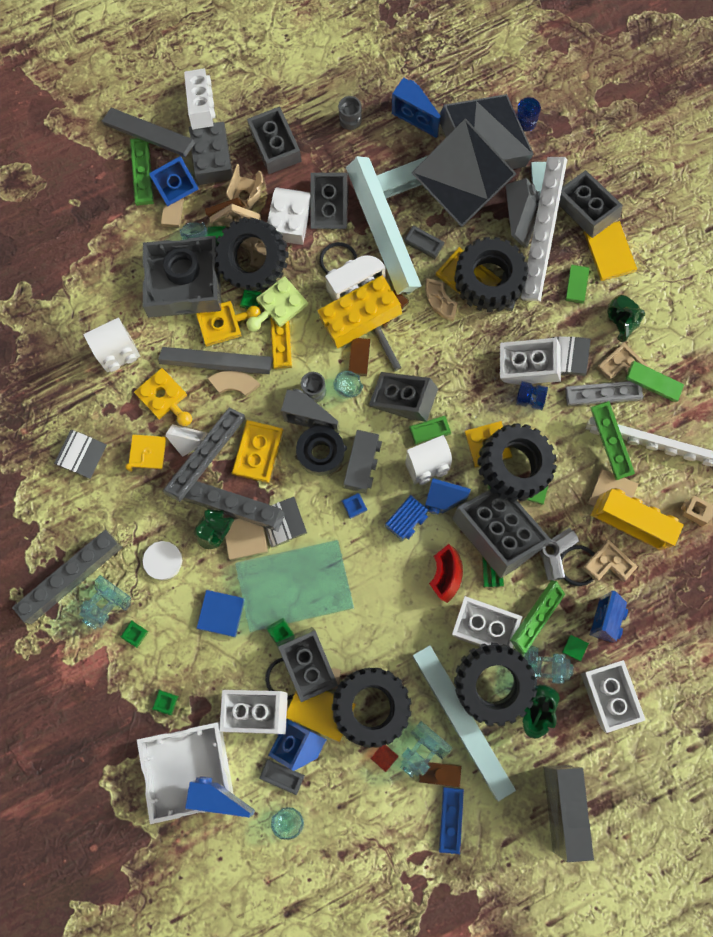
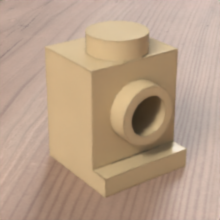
[681,496,713,527]

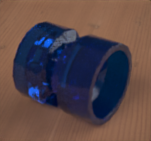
[516,97,541,131]
[516,381,548,411]

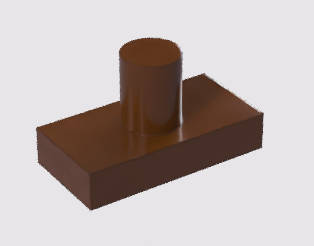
[419,761,462,787]

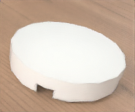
[143,541,183,580]

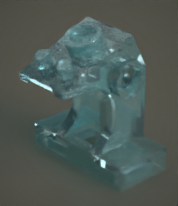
[79,575,131,630]
[525,646,573,688]
[400,721,452,777]

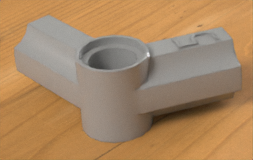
[540,527,579,581]

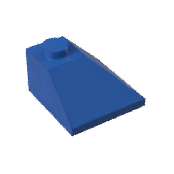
[425,478,471,515]
[268,719,327,771]

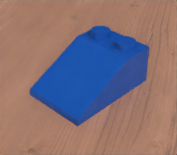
[392,77,441,138]
[589,591,628,643]
[185,776,255,818]

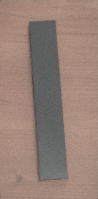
[102,108,195,157]
[158,347,273,374]
[163,407,245,502]

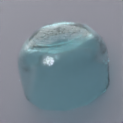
[180,222,208,240]
[333,371,363,399]
[271,807,304,840]

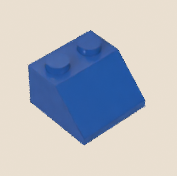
[149,156,199,206]

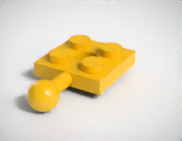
[196,301,261,347]
[134,368,192,427]
[465,421,512,468]

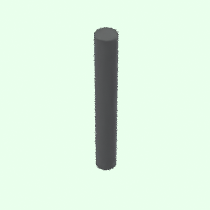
[373,326,402,371]

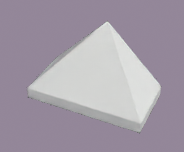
[166,424,208,457]

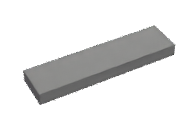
[565,381,643,406]

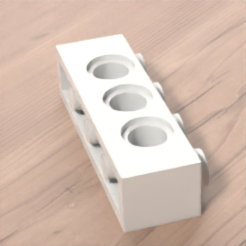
[184,68,216,130]

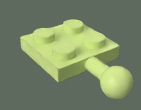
[246,276,308,332]

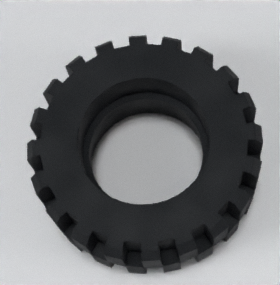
[214,218,289,291]
[454,237,528,312]
[477,423,557,502]
[454,642,537,726]
[332,668,412,748]

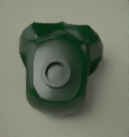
[607,295,645,342]
[194,510,234,549]
[522,684,560,739]

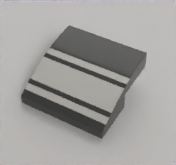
[551,337,591,376]
[54,430,107,479]
[264,497,307,548]

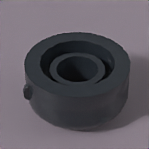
[295,426,347,476]

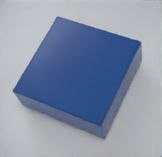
[342,493,367,519]

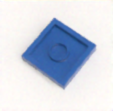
[197,590,245,638]

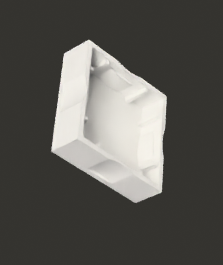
[137,722,233,824]

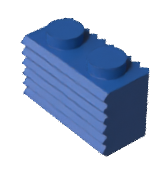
[385,495,428,542]

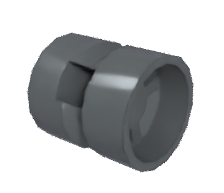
[338,96,362,130]
[301,371,326,403]

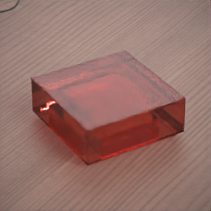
[370,745,399,772]

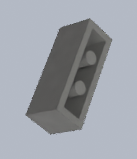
[344,430,382,493]

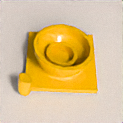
[125,435,166,472]

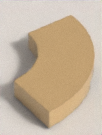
[241,237,266,270]
[425,278,458,322]
[208,371,260,397]

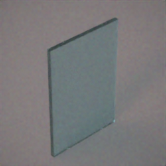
[235,540,354,632]

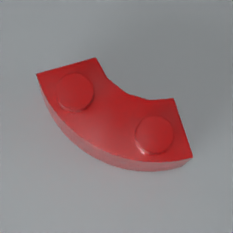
[429,544,463,603]

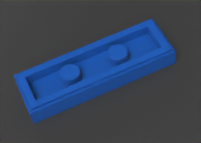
[439,787,464,854]

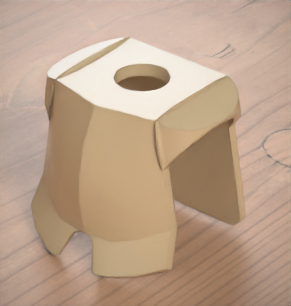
[226,164,263,210]

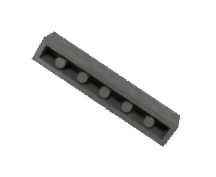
[172,474,285,532]
[12,529,123,625]

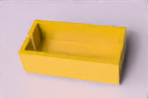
[317,275,402,349]
[590,488,684,550]

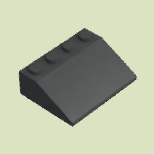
[452,490,551,578]

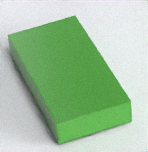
[565,265,590,304]
[409,416,451,445]

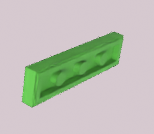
[130,138,154,206]
[590,401,635,480]
[510,580,565,655]

